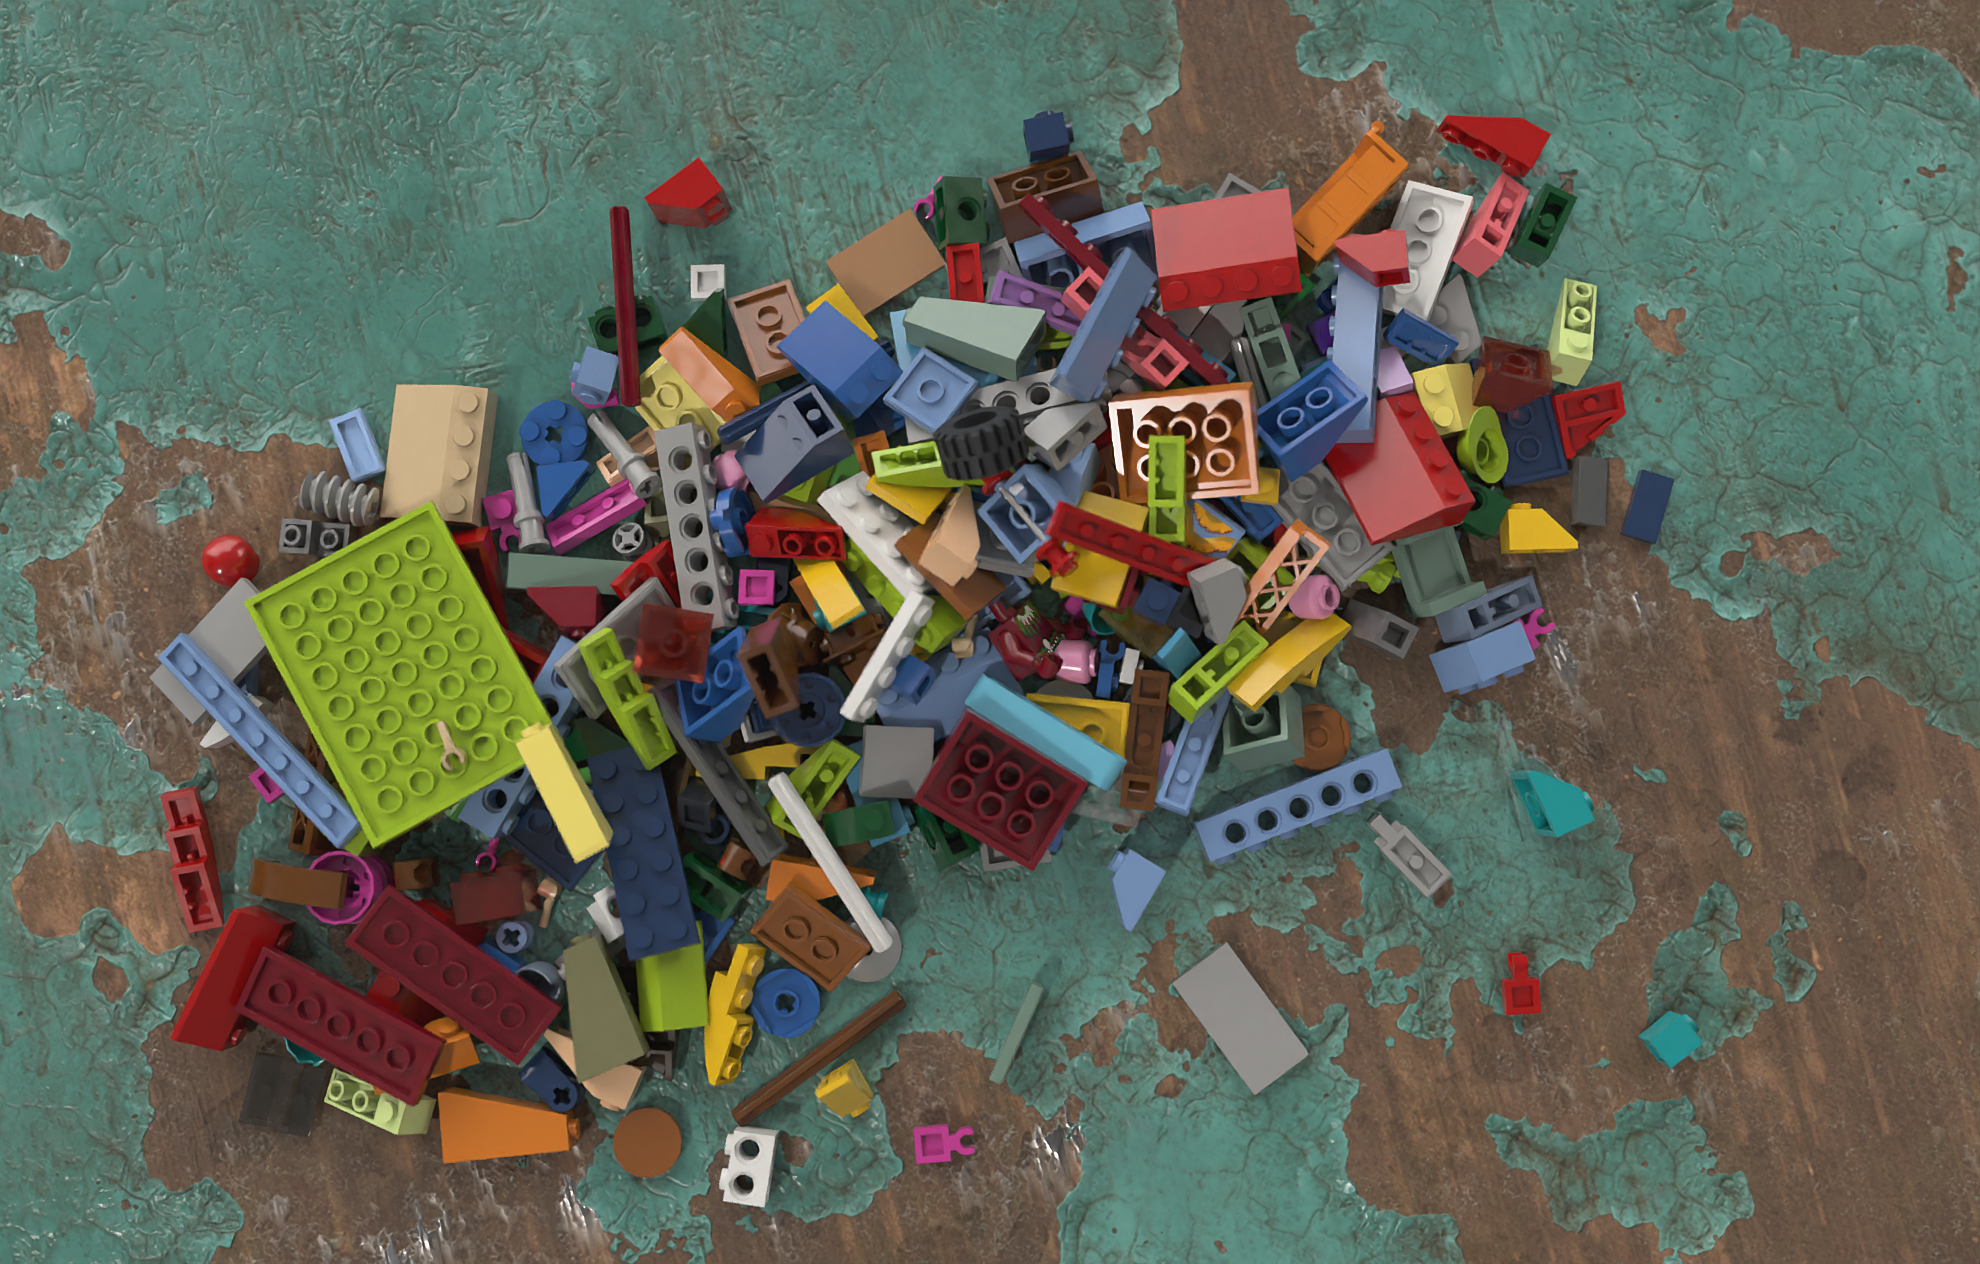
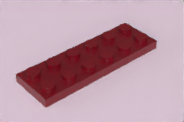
[344,884,562,1066]
[235,945,447,1107]

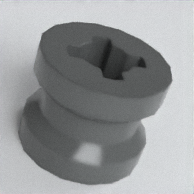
[612,522,655,562]

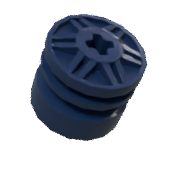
[769,673,846,747]

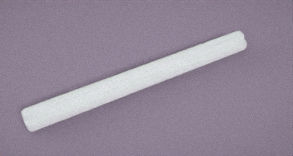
[768,772,892,953]

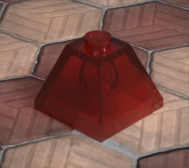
[1472,336,1553,413]
[632,602,714,684]

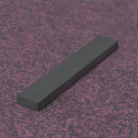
[647,676,790,867]

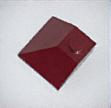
[527,586,610,641]

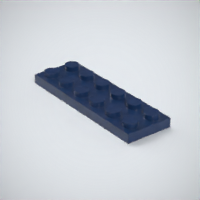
[587,747,701,962]

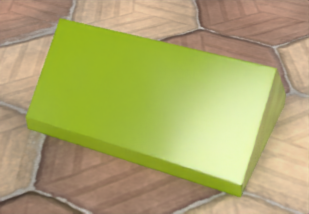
[636,920,709,1032]

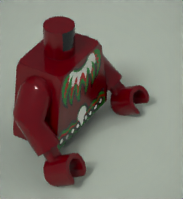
[987,594,1088,682]

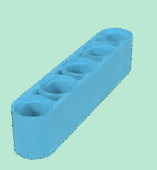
[965,673,1127,791]

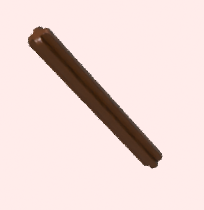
[732,990,906,1127]

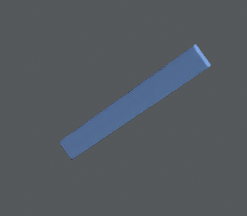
[158,633,362,849]

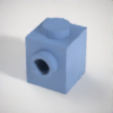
[568,346,619,405]

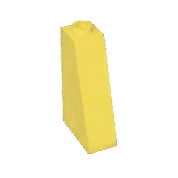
[516,722,613,863]

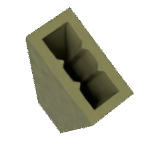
[563,932,650,1083]

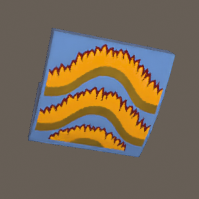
[1186,498,1246,560]

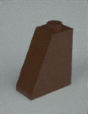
[736,616,800,719]

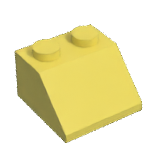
[1410,363,1482,440]

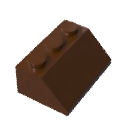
[986,150,1104,244]

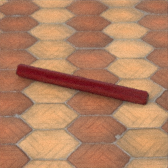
[609,206,641,407]

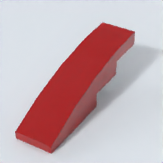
[160,786,225,933]

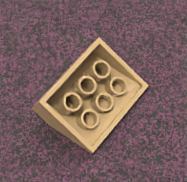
[380,385,498,528]

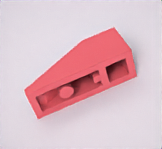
[1452,172,1529,278]

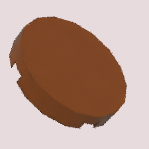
[1291,704,1351,771]
[613,1107,683,1178]

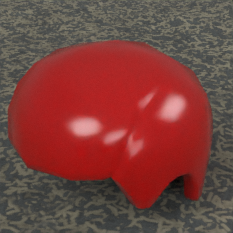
[201,534,260,588]

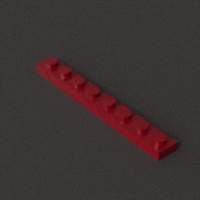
[1019,192,1231,386]

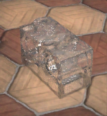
[1070,775,1141,828]

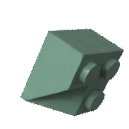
[1223,685,1305,772]

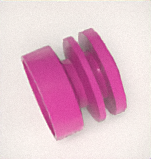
[307,851,395,925]

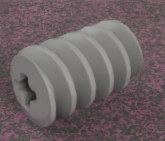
[299,471,380,527]

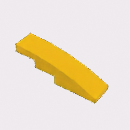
[793,558,864,629]
[1227,613,1352,712]
[696,743,825,780]

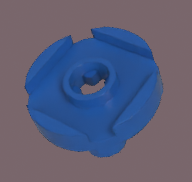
[519,400,590,465]
[710,487,756,558]
[751,967,821,1038]

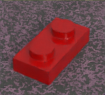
[945,242,985,303]

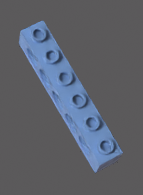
[458,635,583,838]
[1192,748,1402,865]

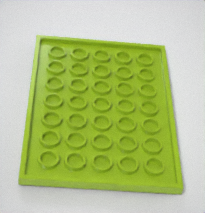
[243,501,565,848]

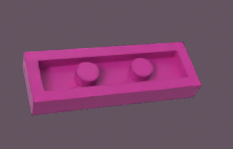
[545,479,648,555]

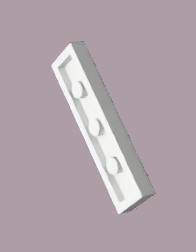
[839,590,935,722]

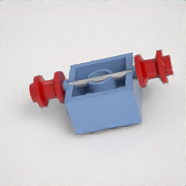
[977,464,1080,579]

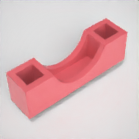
[1060,267,1189,391]

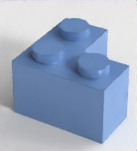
[1429,621,1536,695]

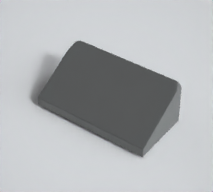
[1570,456,1608,527]

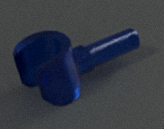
[1316,276,1338,314]

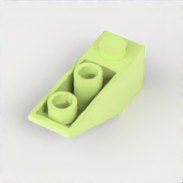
[1544,278,1597,386]
[324,1068,436,1135]

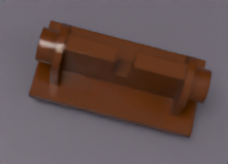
[819,612,888,668]

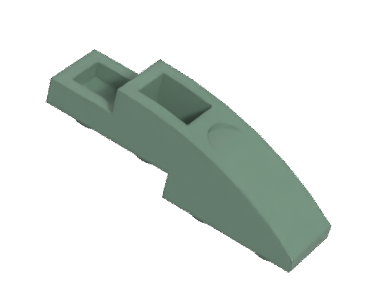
[1239,297,1301,400]

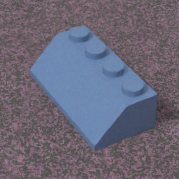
[1013,201,1158,289]
[1049,248,1157,403]
[876,626,1024,745]

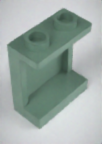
[1391,521,1487,618]

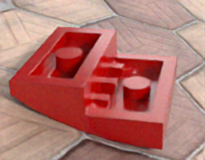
[610,540,683,614]

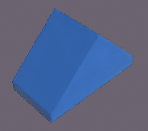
[536,460,596,521]

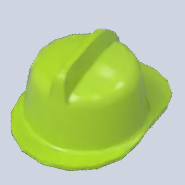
[1456,406,1508,483]

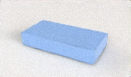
[329,408,386,484]

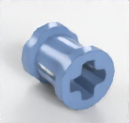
[496,920,535,953]

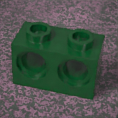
[588,295,669,356]
[682,849,753,923]

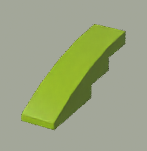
[1148,436,1187,574]
[871,441,1015,487]
[577,627,677,770]

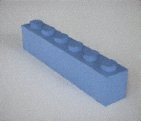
[1327,254,1384,443]

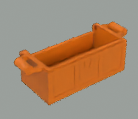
[1292,121,1409,278]

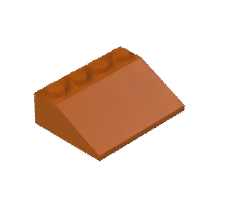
[1109,382,1260,504]

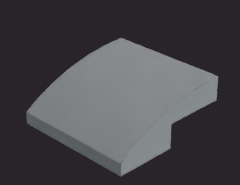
[859,725,934,799]

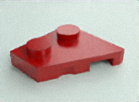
[1550,381,1626,459]

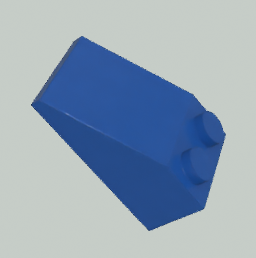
[776,301,903,423]
[1257,360,1368,482]
[674,626,755,742]

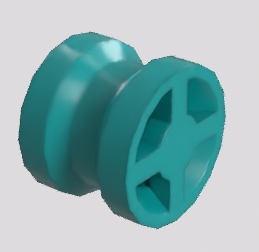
[853,886,888,921]

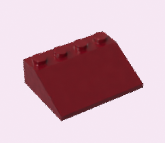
[913,705,1088,872]

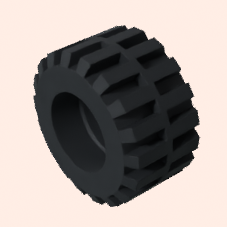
[933,406,1029,481]

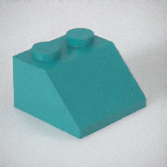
[1509,770,1595,837]

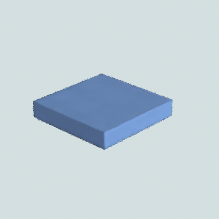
[883,346,980,435]

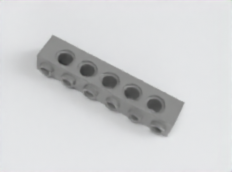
[904,368,1113,445]
[654,422,739,635]

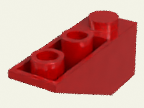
[1436,115,1551,178]
[745,508,848,561]

